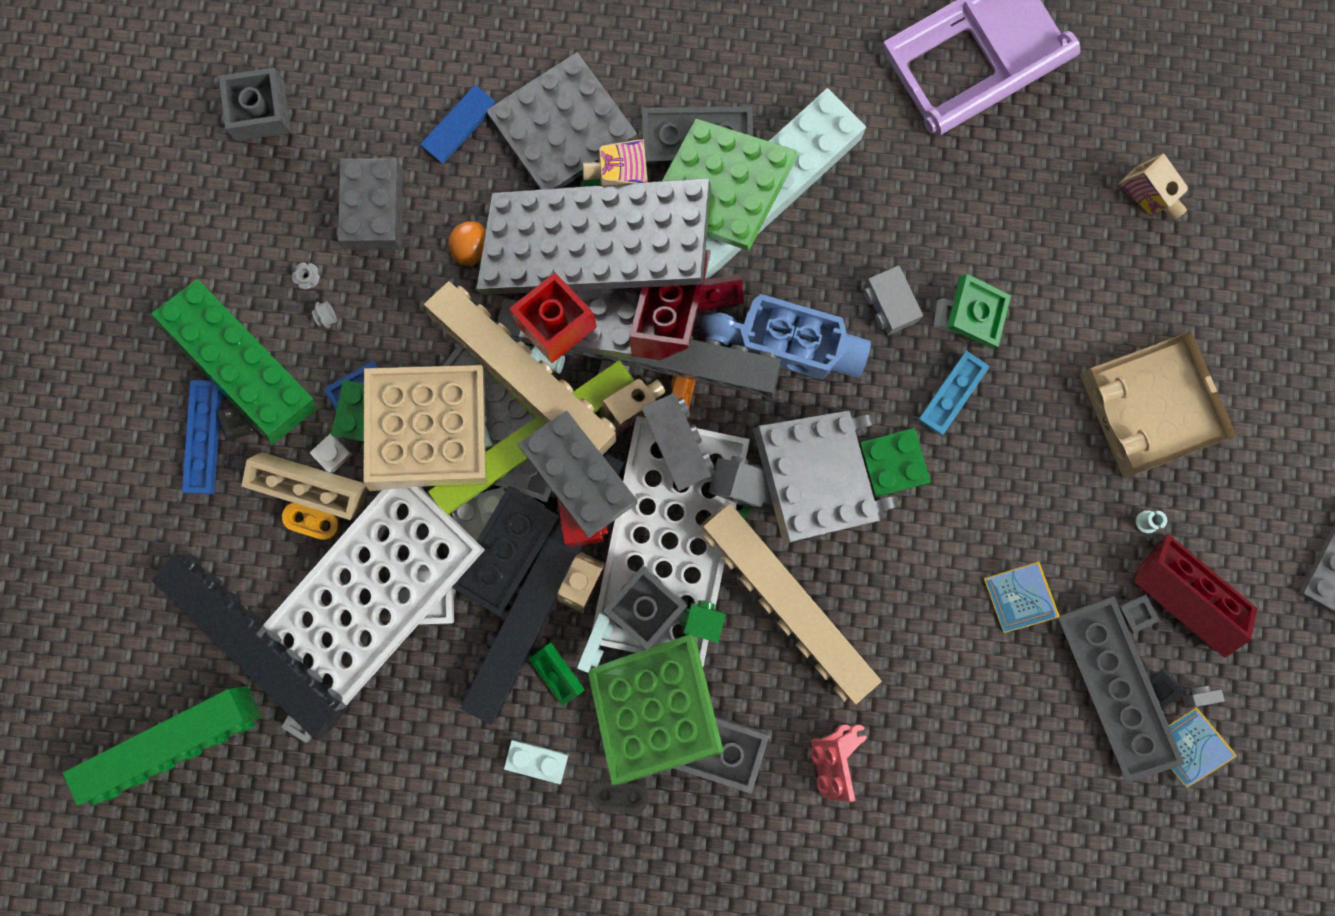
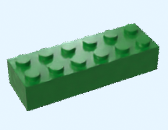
[151,279,316,446]
[63,686,262,807]

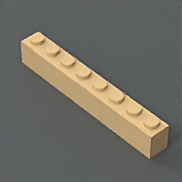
[424,281,616,455]
[700,503,882,705]

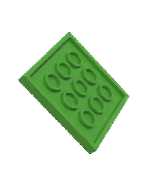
[662,119,798,251]
[588,634,724,785]

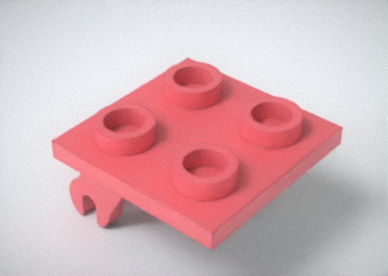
[811,725,867,802]

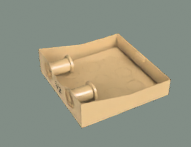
[1080,331,1236,478]
[364,365,487,491]

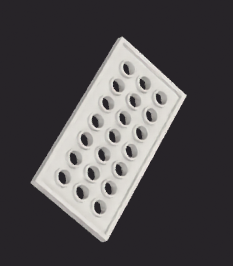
[592,416,750,666]
[263,487,485,705]

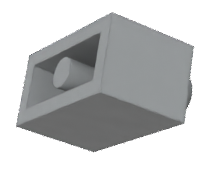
[863,266,923,335]

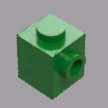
[680,600,726,643]

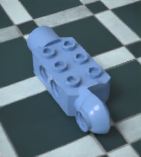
[699,294,871,380]

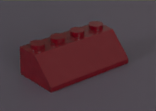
[629,250,711,360]
[1134,534,1258,658]

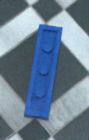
[182,380,222,495]

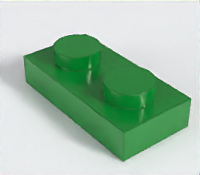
[529,643,585,707]

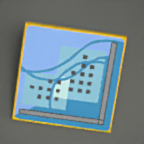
[984,561,1060,633]
[1169,707,1237,788]

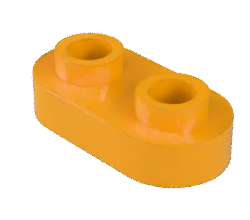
[282,503,341,540]

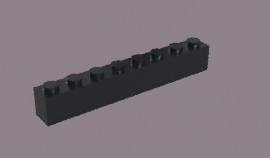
[152,554,348,738]

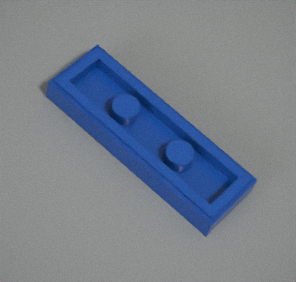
[420,85,496,165]

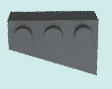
[709,456,776,517]

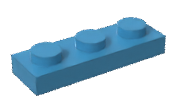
[917,350,990,436]

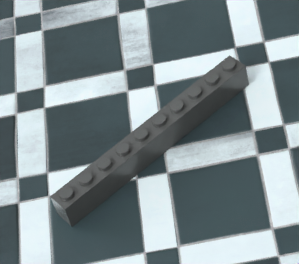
[497,296,781,398]

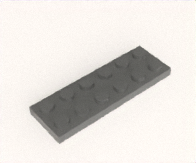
[1058,596,1185,783]

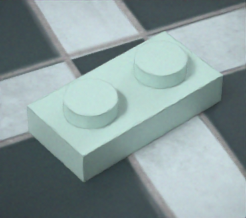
[577,611,615,673]
[504,740,569,784]

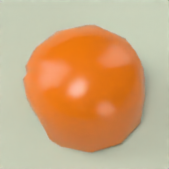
[448,221,486,267]

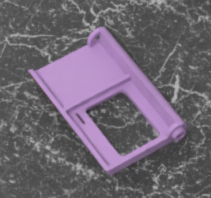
[883,0,1080,136]

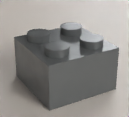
[219,67,291,141]
[603,565,687,651]

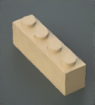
[241,452,368,520]

